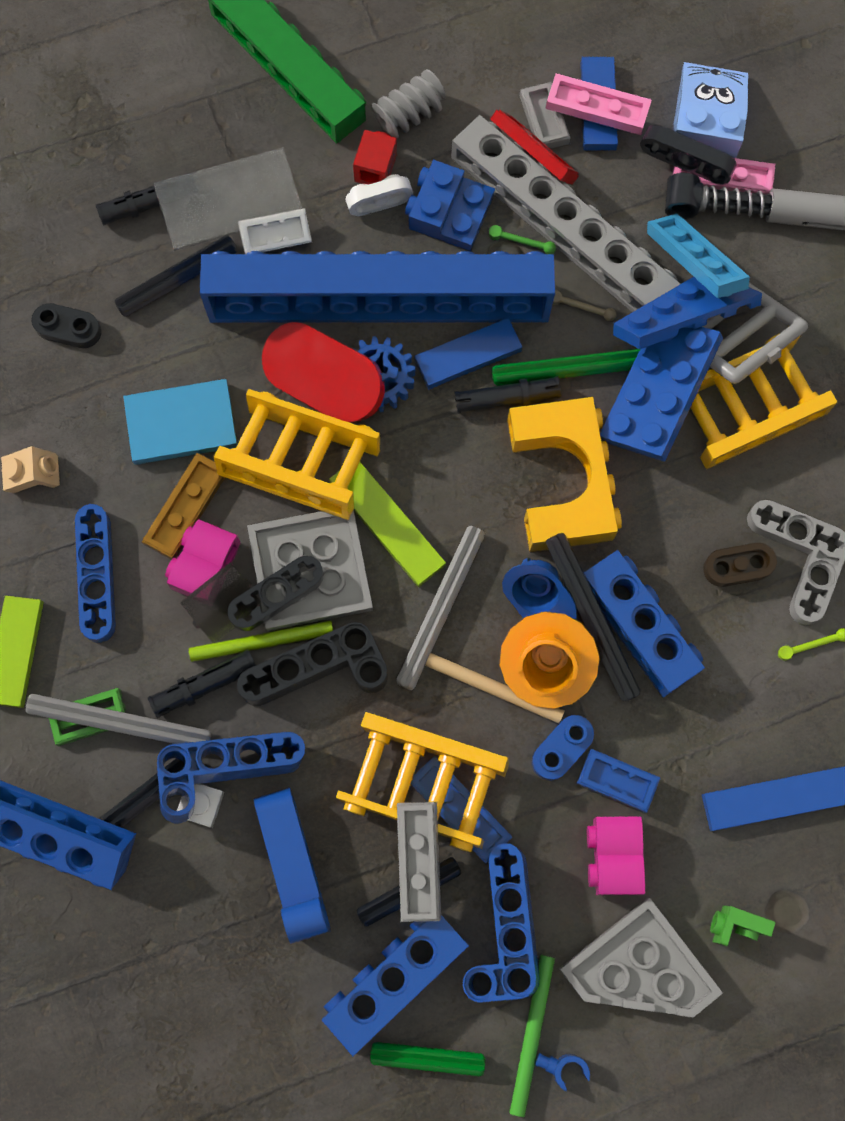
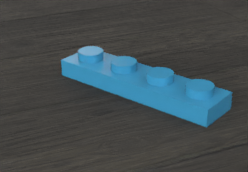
[647,213,750,298]

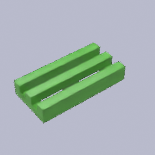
[49,688,126,746]

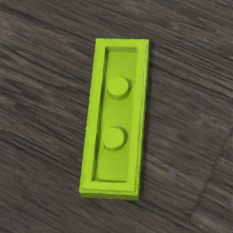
[0,596,44,708]

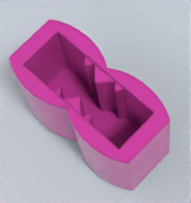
[165,519,241,606]
[587,817,645,895]

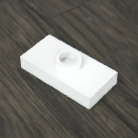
[238,208,312,254]

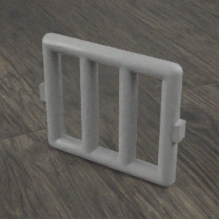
[702,283,808,384]

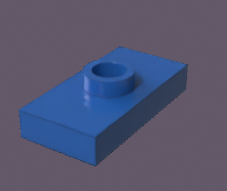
[576,749,660,813]

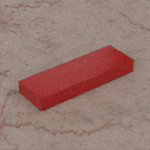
[490,109,579,185]

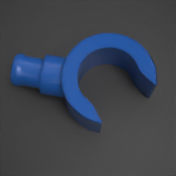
[535,1053,590,1092]

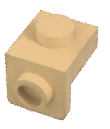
[1,446,60,493]

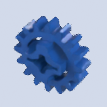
[354,336,416,412]

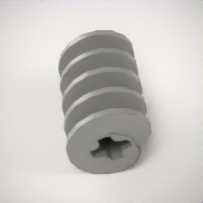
[372,69,446,138]

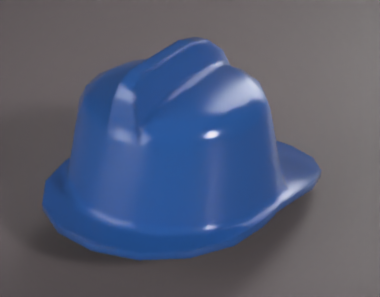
[502,557,577,619]

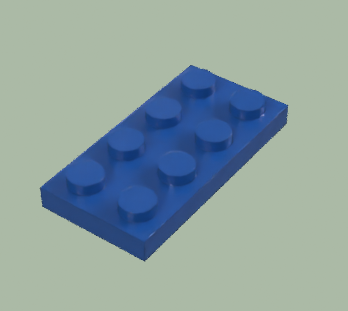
[600,327,723,462]

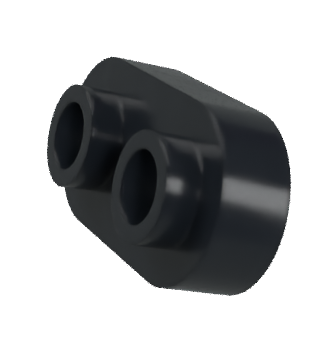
[31,303,102,348]

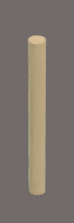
[425,653,565,724]

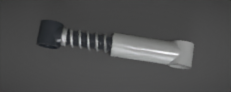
[665,172,845,230]

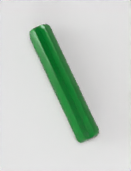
[370,1042,485,1076]

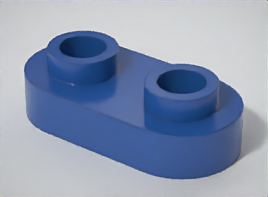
[532,715,594,781]

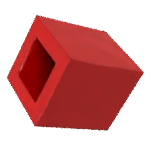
[353,130,397,185]

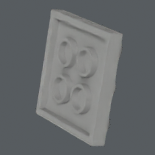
[247,510,373,632]

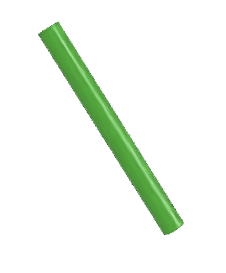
[510,955,555,1117]

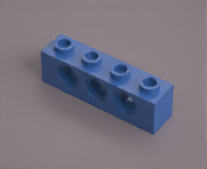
[584,550,705,698]
[0,780,136,890]
[322,915,468,1056]

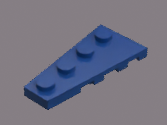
[613,277,762,349]

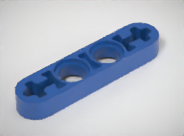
[75,504,116,643]

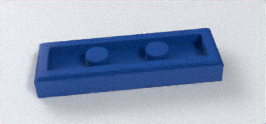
[580,57,618,150]
[414,318,523,390]
[410,756,512,864]

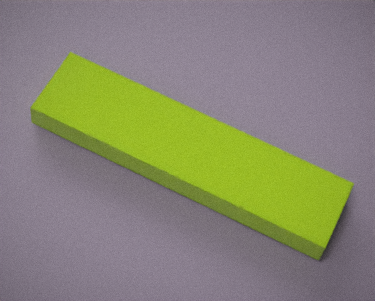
[329,462,446,588]

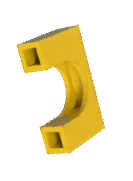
[507,397,622,552]

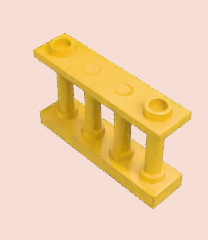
[691,334,837,469]
[214,389,380,520]
[336,712,509,852]

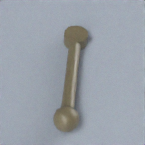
[553,290,617,321]

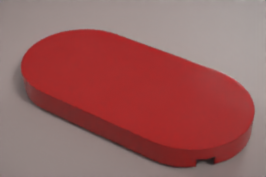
[262,322,385,423]

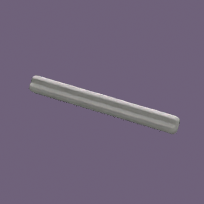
[396,526,485,690]
[26,694,211,744]

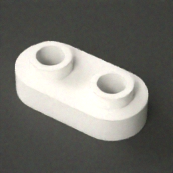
[345,174,413,216]

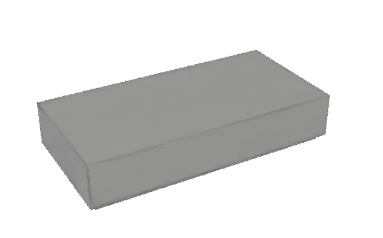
[519,82,570,149]

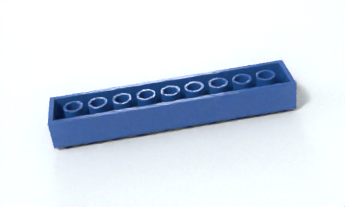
[200,251,555,323]

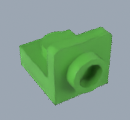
[710,905,775,946]

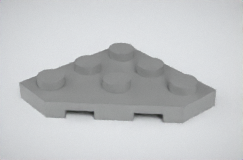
[559,898,723,1018]

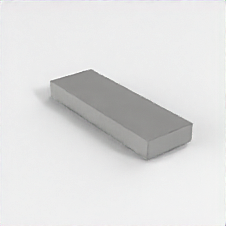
[397,801,441,922]

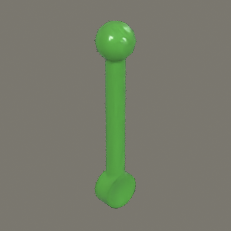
[489,225,556,254]

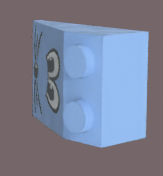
[673,62,748,158]

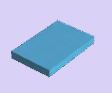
[123,379,238,465]

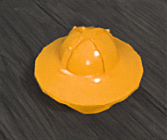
[500,611,599,709]

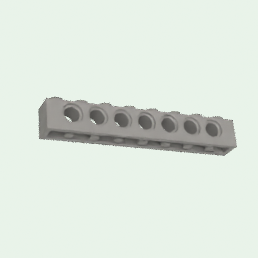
[451,115,680,312]

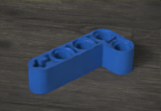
[157,732,305,824]
[254,788,331,944]
[462,843,540,1002]

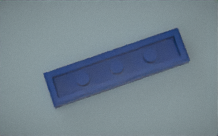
[702,766,845,831]

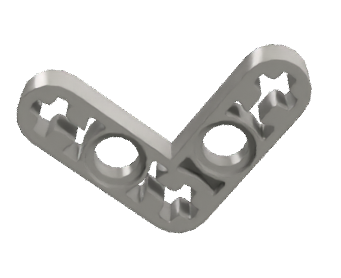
[747,500,845,626]

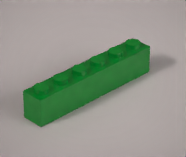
[208,0,366,144]

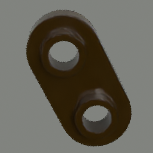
[703,543,777,587]

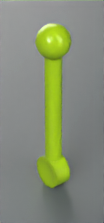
[778,628,845,661]

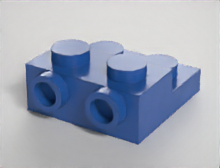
[405,160,495,251]

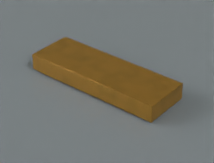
[142,453,225,560]

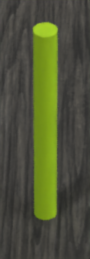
[189,621,333,662]

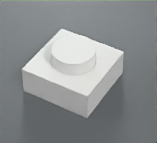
[177,784,224,828]

